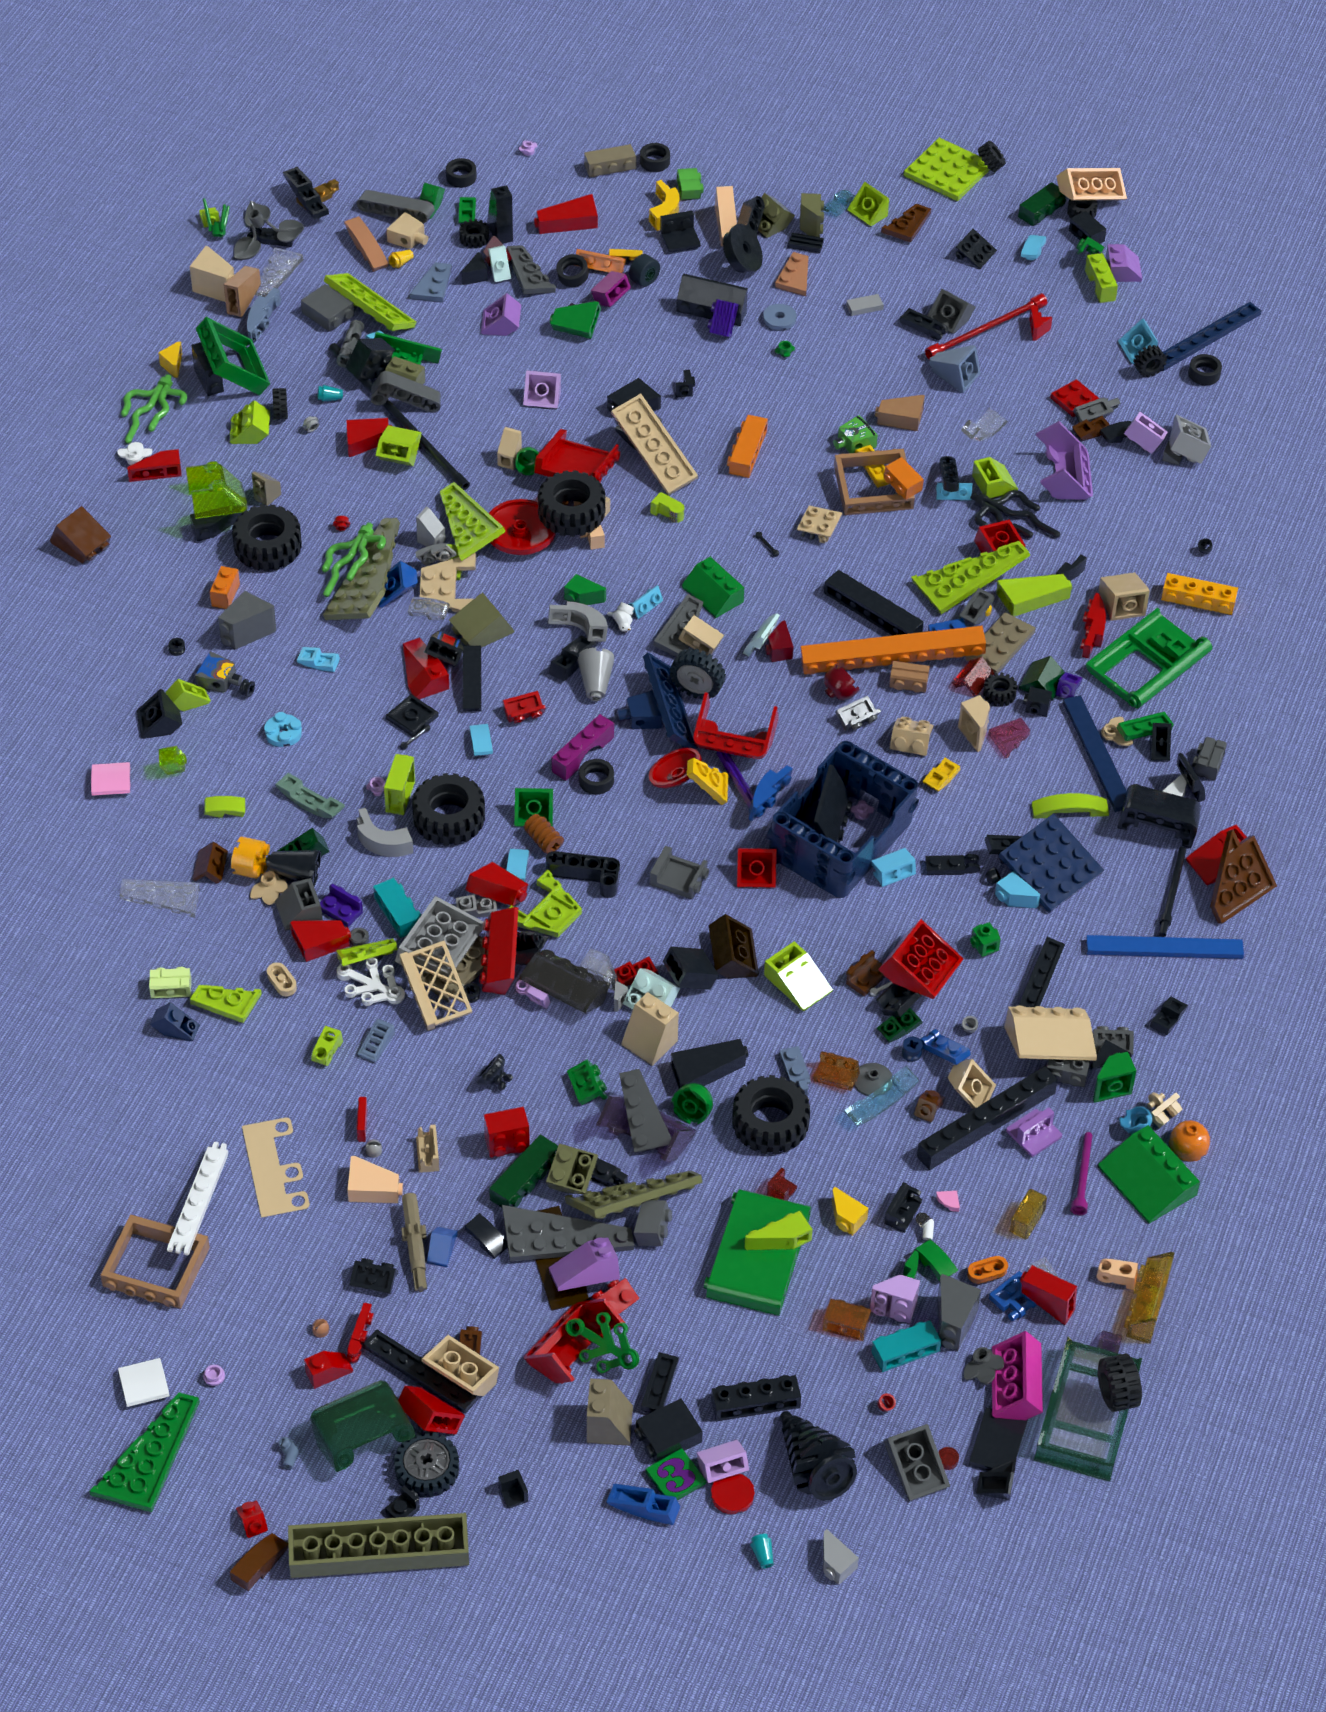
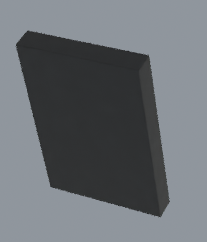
[969,1407,1028,1470]

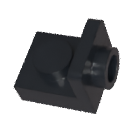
[385,1486,420,1518]

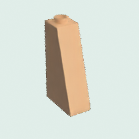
[715,186,737,246]

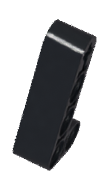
[546,851,620,898]

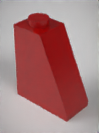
[346,418,392,457]
[465,862,528,906]
[290,920,351,962]
[1020,1265,1077,1325]
[396,1385,465,1434]

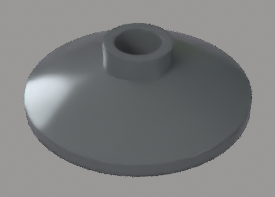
[853,1063,893,1097]

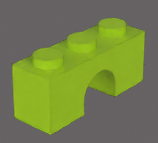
[1085,253,1118,303]

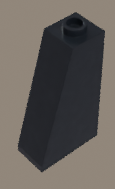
[487,185,513,244]
[671,1039,748,1089]

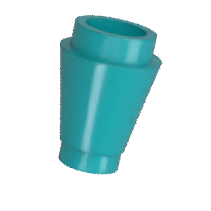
[317,385,343,402]
[750,1534,774,1569]

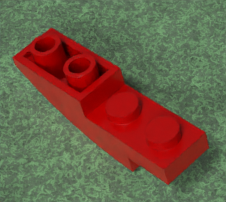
[1080,593,1106,658]

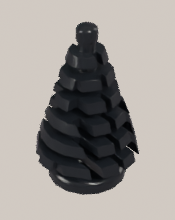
[779,1411,857,1501]

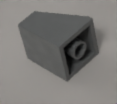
[218,591,276,650]
[937,1274,981,1351]

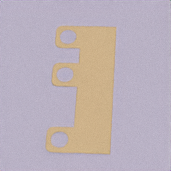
[242,1117,310,1218]

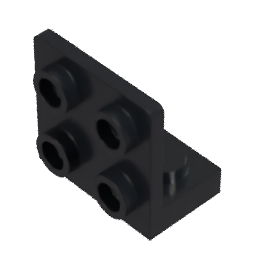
[660,210,701,252]

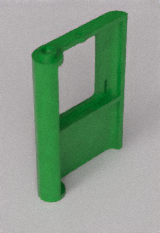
[1086,607,1212,709]

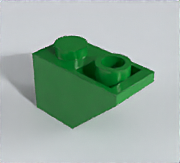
[419,182,445,219]

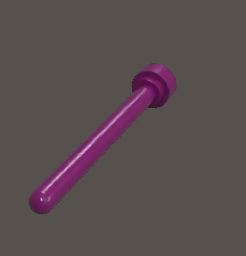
[1071,1132,1092,1216]

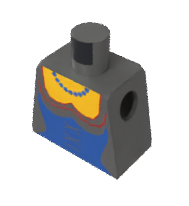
[195,652,243,693]

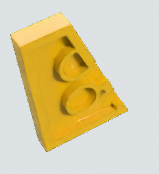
[687,758,728,805]

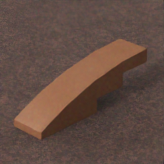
[344,216,389,272]

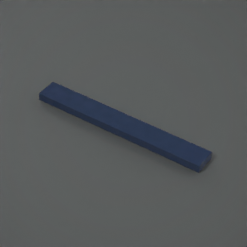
[1163,302,1262,371]
[1063,695,1127,812]

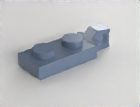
[779,1046,811,1096]

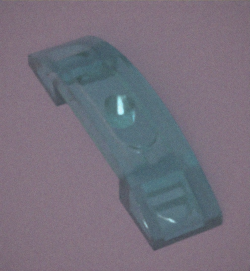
[844,1066,919,1127]

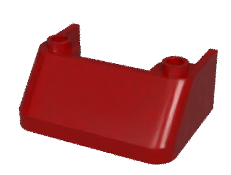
[693,692,779,759]
[524,1298,625,1384]

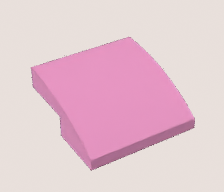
[91,762,131,796]

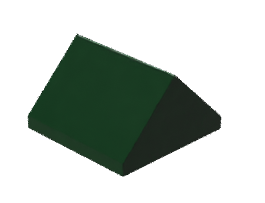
[1019,656,1065,701]

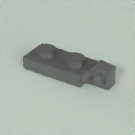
[1073,397,1121,423]

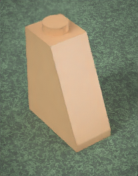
[348,1156,403,1203]

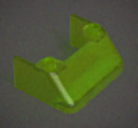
[186,461,248,519]

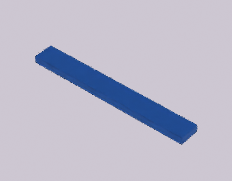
[1086,935,1244,959]

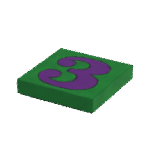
[645,1448,706,1500]

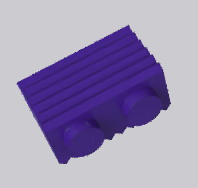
[707,299,739,337]

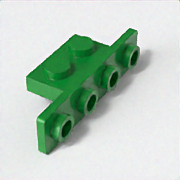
[374,332,442,365]

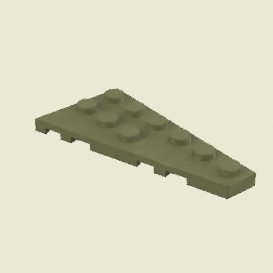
[565,1170,703,1219]

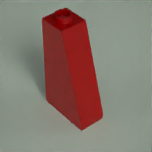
[534,194,598,234]

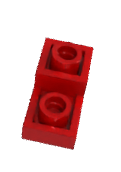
[613,956,659,986]

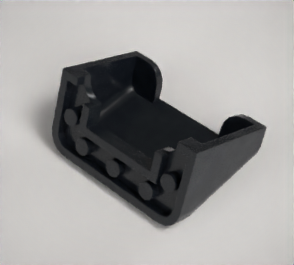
[1117,784,1201,848]

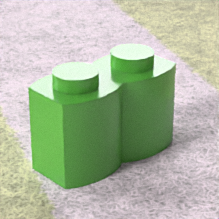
[677,168,704,200]

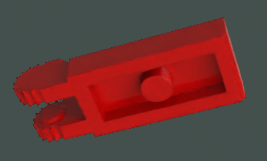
[347,1302,374,1364]

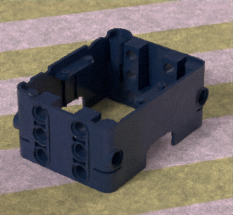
[766,741,919,898]

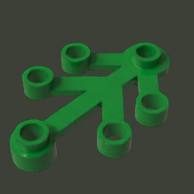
[566,1312,639,1373]

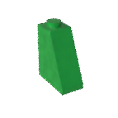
[549,301,601,339]

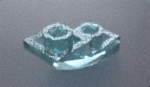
[824,190,856,217]

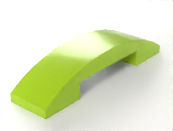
[1031,793,1109,819]

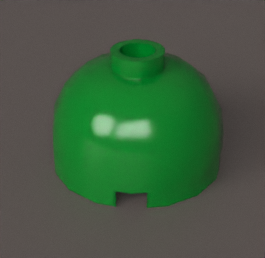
[672,1083,713,1124]

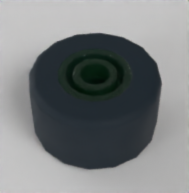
[629,254,660,287]

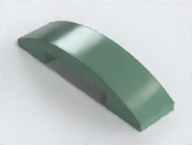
[276,773,345,818]

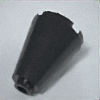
[266,849,321,887]

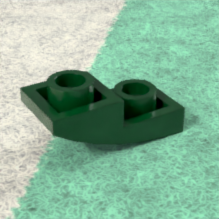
[877,1008,923,1043]

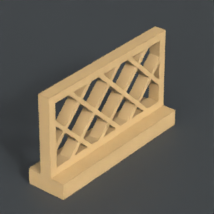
[400,940,472,1031]

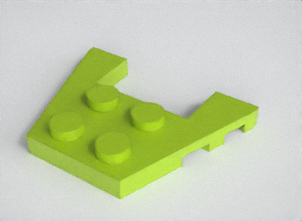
[509,870,582,938]

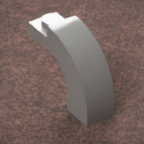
[548,601,608,642]
[356,808,413,857]

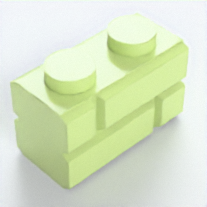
[149,967,191,998]

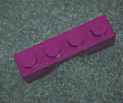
[552,714,614,781]

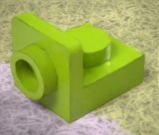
[199,207,220,228]

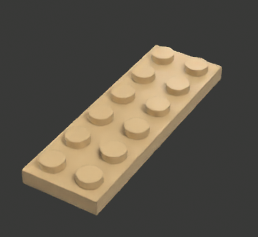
[611,394,698,496]

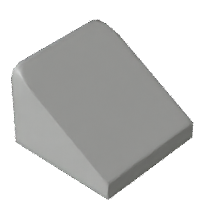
[614,981,628,1012]

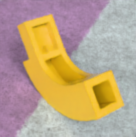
[649,180,679,231]

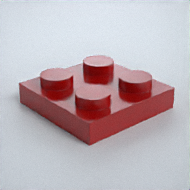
[1050,379,1099,417]

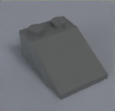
[883,1424,950,1501]

